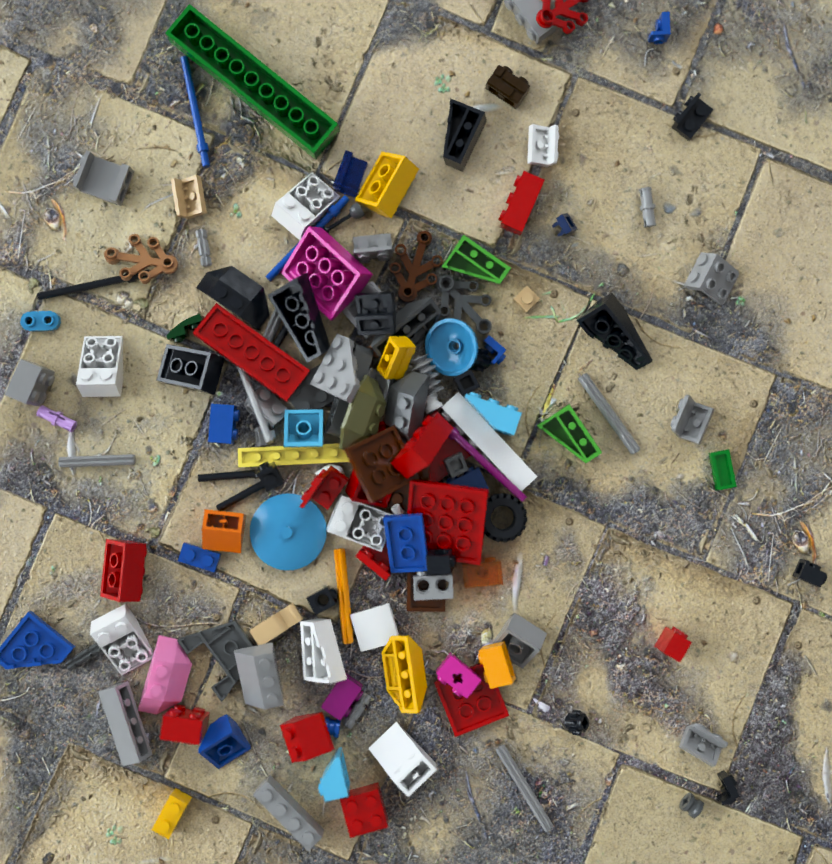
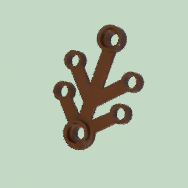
[389,230,443,302]

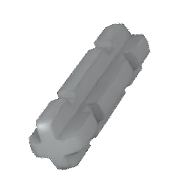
[195,229,212,267]
[343,692,371,729]

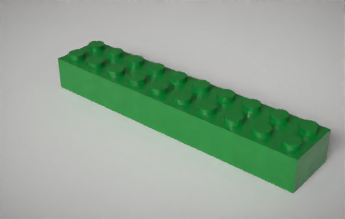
[165,4,340,160]

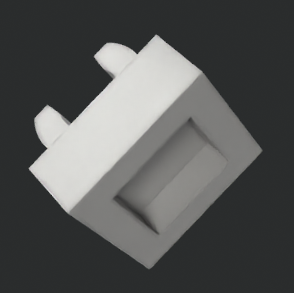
[254,426,276,447]

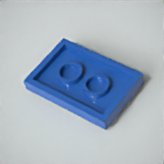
[383,513,428,573]

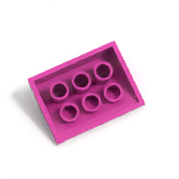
[280,226,373,320]

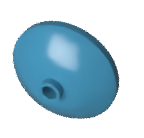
[425,318,478,376]

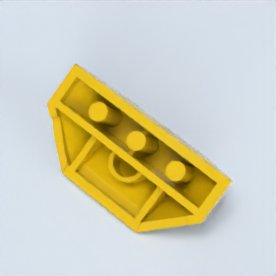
[381,635,427,714]

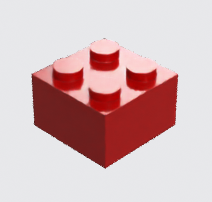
[160,705,210,745]
[340,782,389,838]

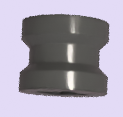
[679,792,704,818]

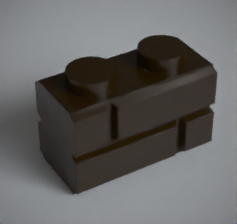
[485,65,530,109]

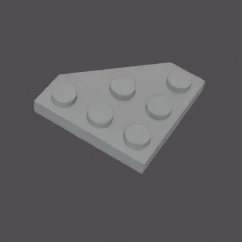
[310,334,360,404]

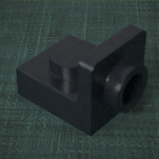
[255,462,285,492]

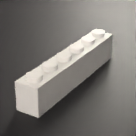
[441,392,537,491]

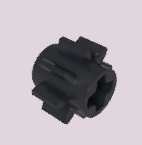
[470,348,491,372]
[565,710,589,735]

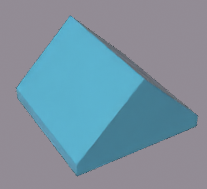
[284,409,325,447]

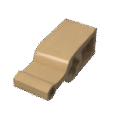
[249,603,303,645]

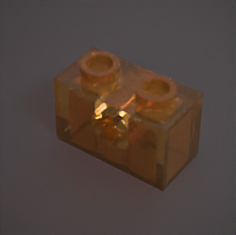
[461,557,503,588]

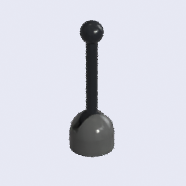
[323,202,365,233]

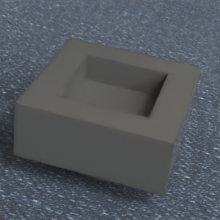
[442,452,469,478]

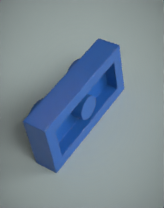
[178,542,221,573]

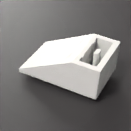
[271,172,340,240]
[76,336,123,397]
[326,494,392,552]
[90,604,154,676]
[368,721,437,797]

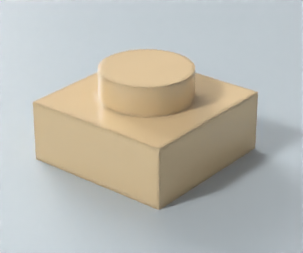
[513,286,540,313]

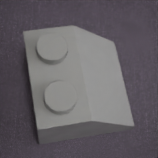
[492,613,547,669]

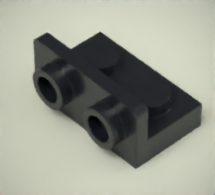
[671,92,714,141]

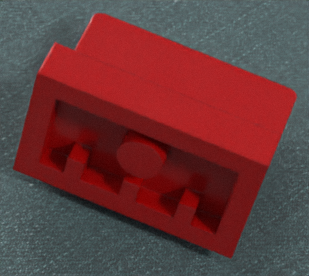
[300,466,349,510]
[355,542,391,581]

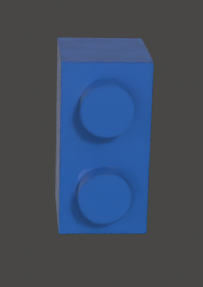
[208,404,240,444]

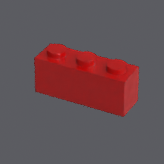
[499,171,545,236]

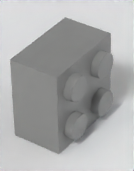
[4,359,55,406]

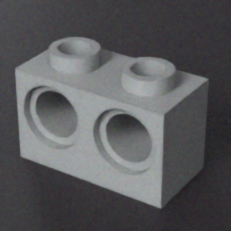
[413,571,453,600]

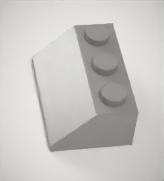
[234,642,284,709]

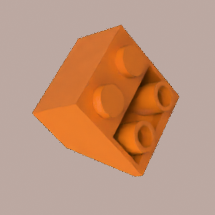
[202,509,246,553]

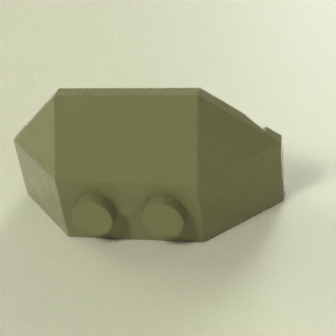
[339,375,386,450]

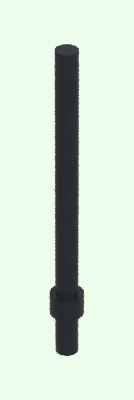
[37,269,150,300]

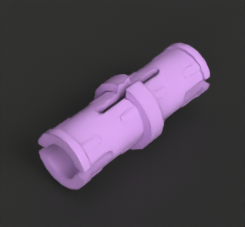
[36,405,77,433]

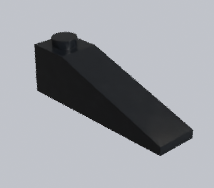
[576,293,653,370]

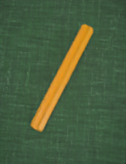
[334,548,354,644]

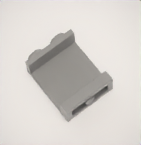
[73,150,134,206]

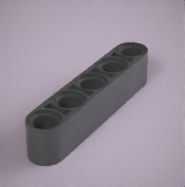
[325,343,374,438]

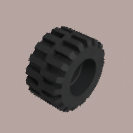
[484,493,528,542]

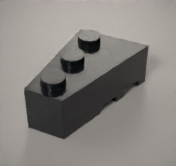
[443,98,487,172]

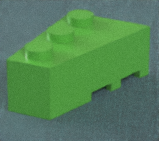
[442,235,511,285]
[537,404,602,463]

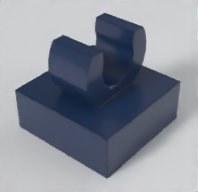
[552,213,578,236]

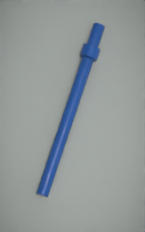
[180,56,210,168]
[265,195,350,282]

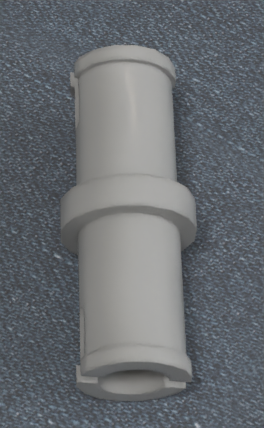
[639,187,656,228]

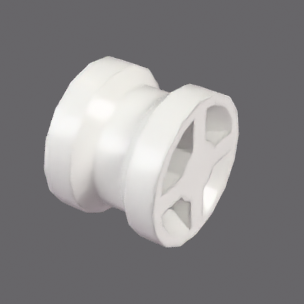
[425,392,443,414]

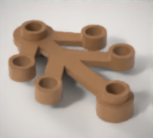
[104,234,178,284]

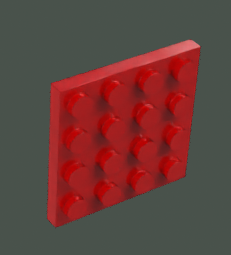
[407,479,489,565]

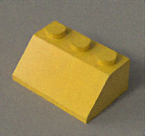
[354,152,419,218]

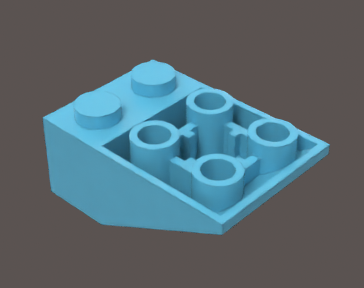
[464,392,522,436]

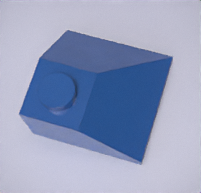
[198,714,251,769]

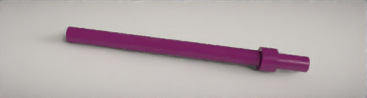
[448,427,527,502]

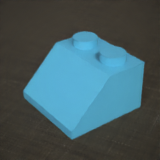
[318,747,350,802]

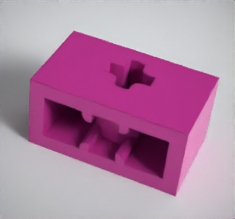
[436,652,482,699]

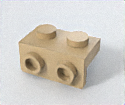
[171,175,207,219]

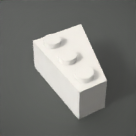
[300,618,347,684]

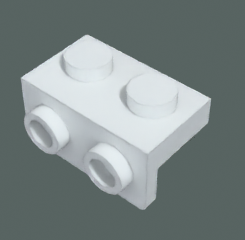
[527,124,559,167]

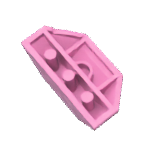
[138,635,192,714]

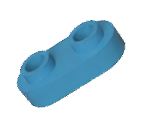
[20,311,61,332]

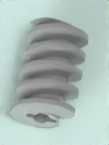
[409,353,444,395]

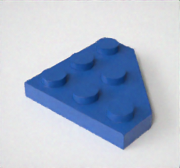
[0,611,75,669]

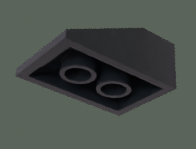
[156,344,225,395]

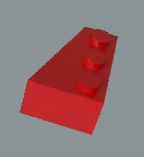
[390,412,454,479]

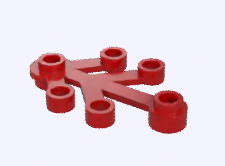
[536,0,589,34]

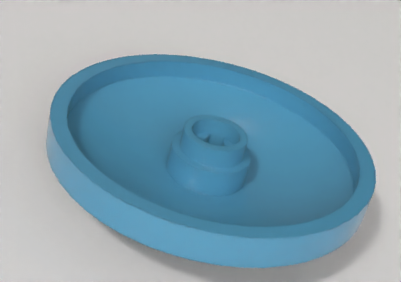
[250,493,327,570]

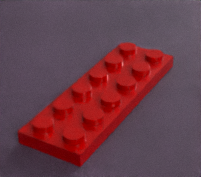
[193,303,310,402]

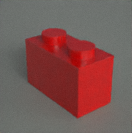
[654,627,692,663]

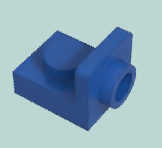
[648,12,671,44]
[483,335,506,366]

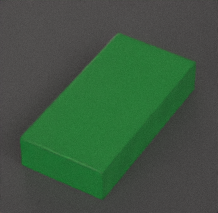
[708,449,737,490]

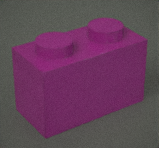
[321,672,363,721]

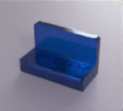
[333,150,368,198]

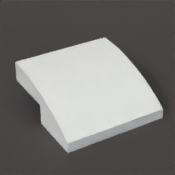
[350,603,399,652]

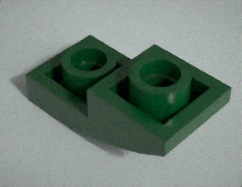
[166,314,204,343]

